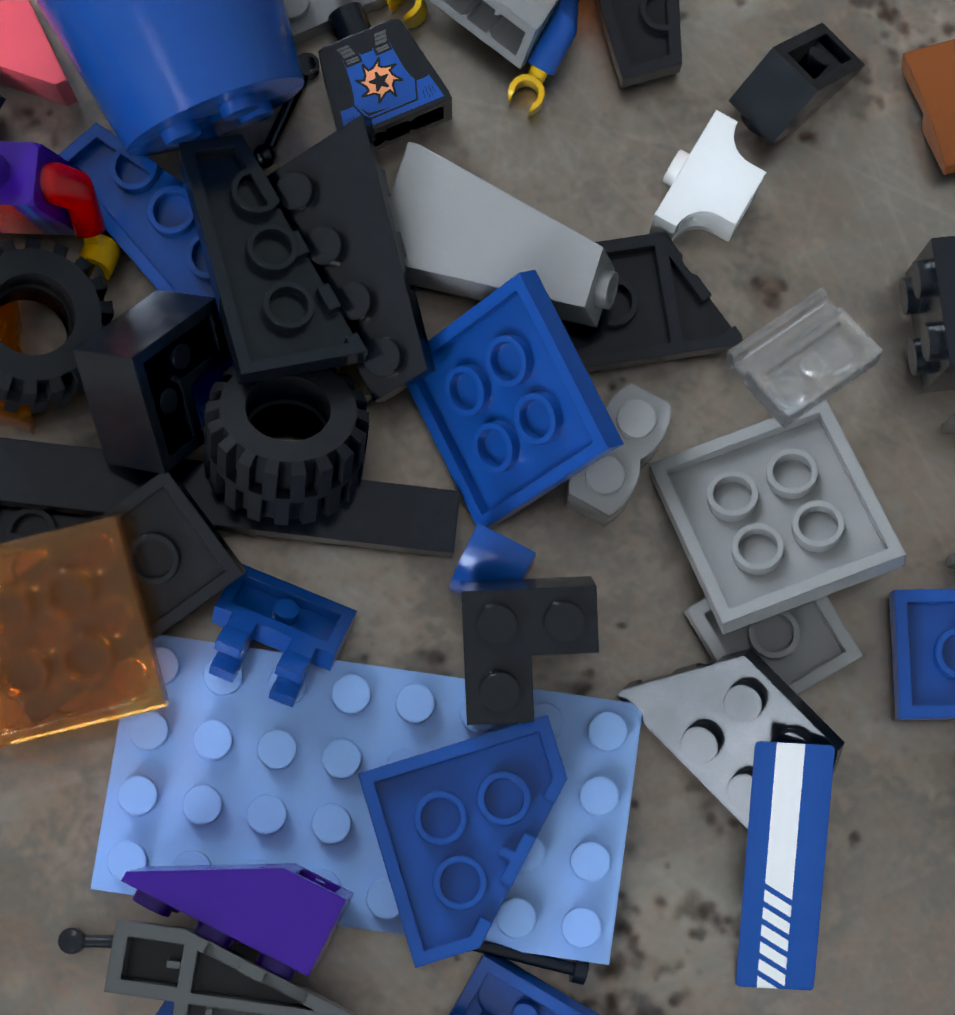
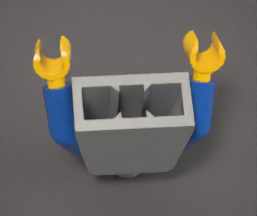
[387,0,579,116]

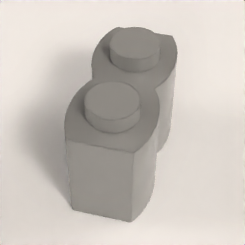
[565,383,671,527]

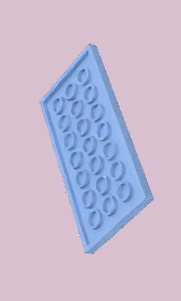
[90,635,642,965]

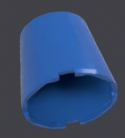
[36,0,305,157]

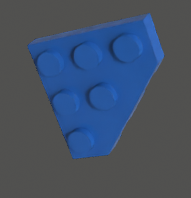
[358,715,568,968]

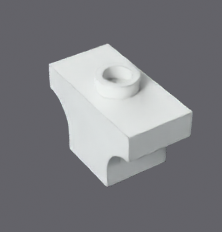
[649,110,767,243]

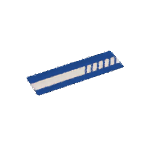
[736,741,835,991]

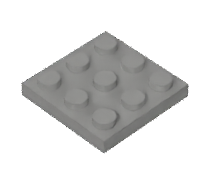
[649,398,906,635]

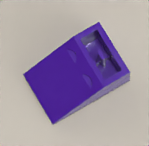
[121,863,354,980]

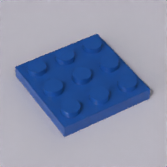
[408,270,624,528]

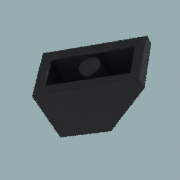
[729,23,865,144]

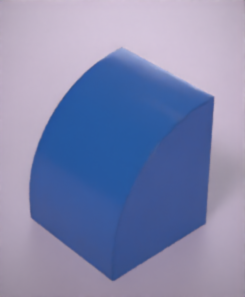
[449,523,536,596]

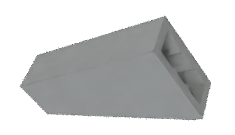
[389,142,619,328]

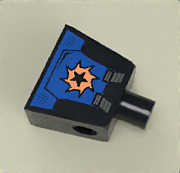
[318,2,452,150]

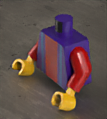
[0,141,121,280]

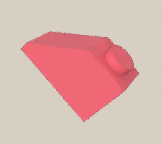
[0,0,77,106]

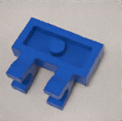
[209,564,357,708]

